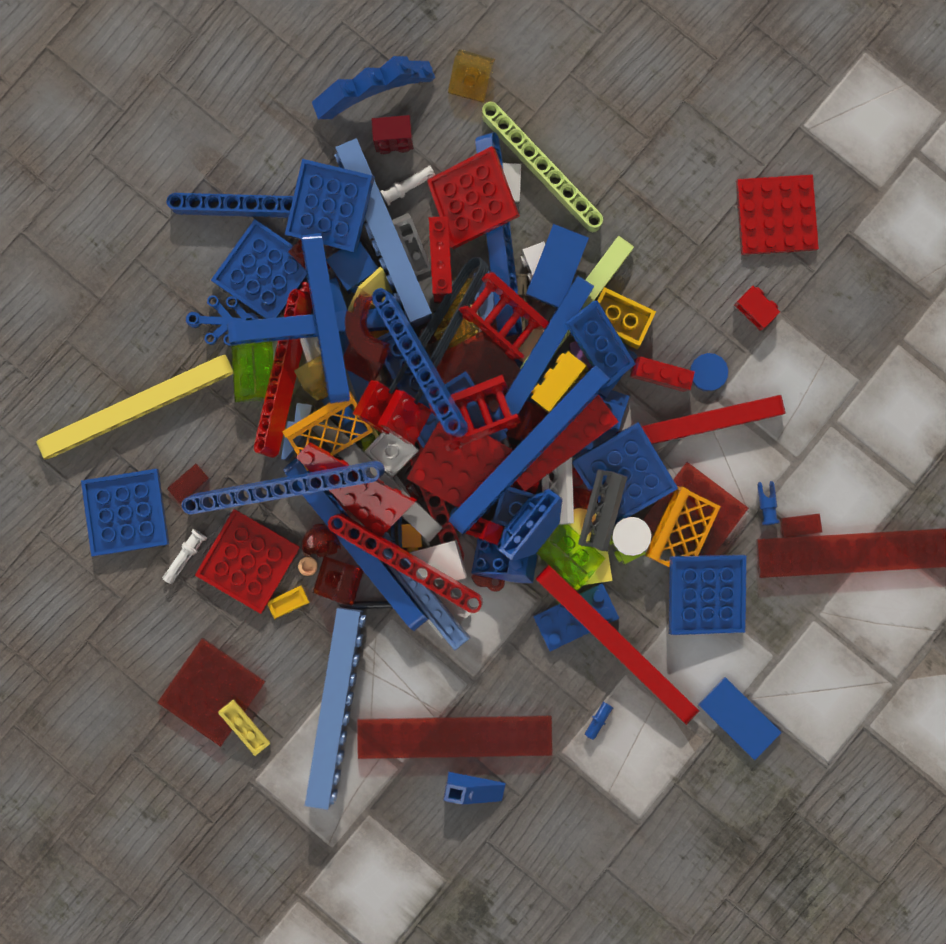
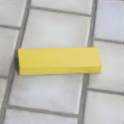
[218,699,270,756]

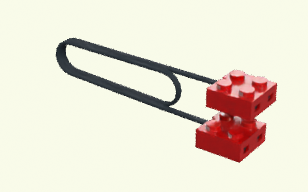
[352,257,489,445]

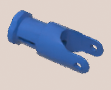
[757,481,780,525]

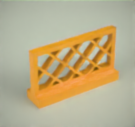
[282,391,374,471]
[645,486,721,568]

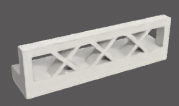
[542,457,574,525]

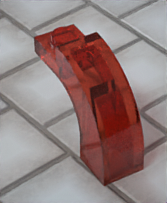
[345,294,390,364]

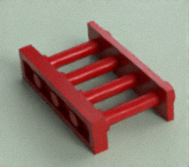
[429,216,452,303]
[459,272,549,360]
[429,375,521,451]

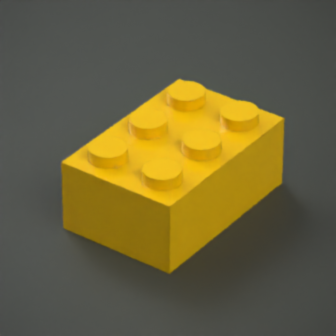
[598,287,656,349]
[531,351,589,412]

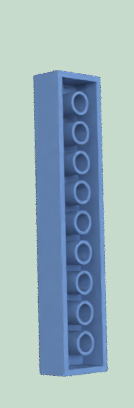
[334,138,432,328]
[305,607,366,810]

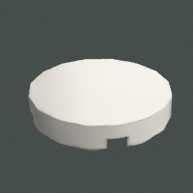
[612,517,651,556]

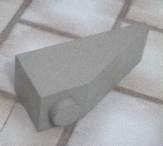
[392,213,431,276]

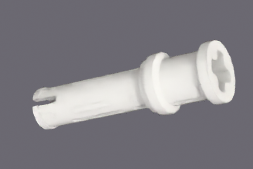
[380,165,435,206]
[162,529,207,584]

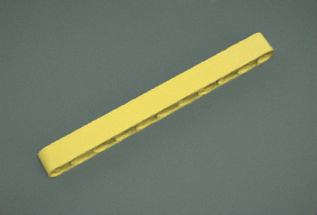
[36,355,234,460]

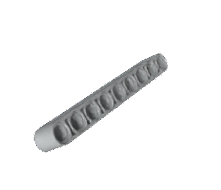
[312,419,443,542]

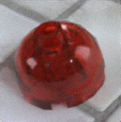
[302,524,341,558]

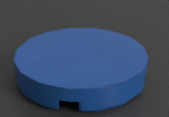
[690,353,728,391]

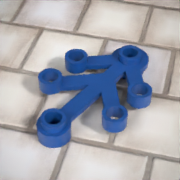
[186,295,259,346]

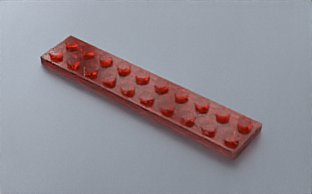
[756,528,946,578]
[357,715,552,759]

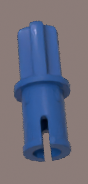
[585,701,613,740]

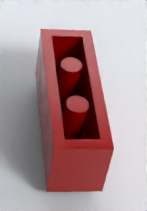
[630,356,695,392]

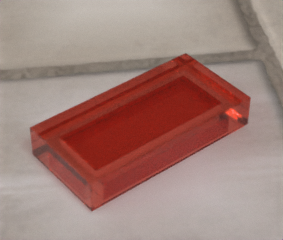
[167,464,209,503]

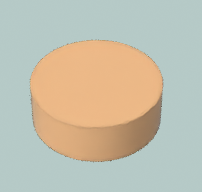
[298,557,318,576]

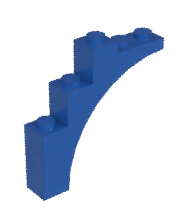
[312,56,435,119]

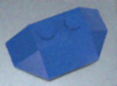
[499,489,563,561]

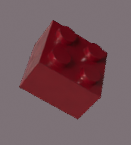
[371,115,414,154]

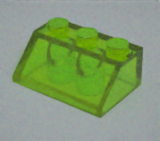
[231,341,274,403]
[536,524,605,590]

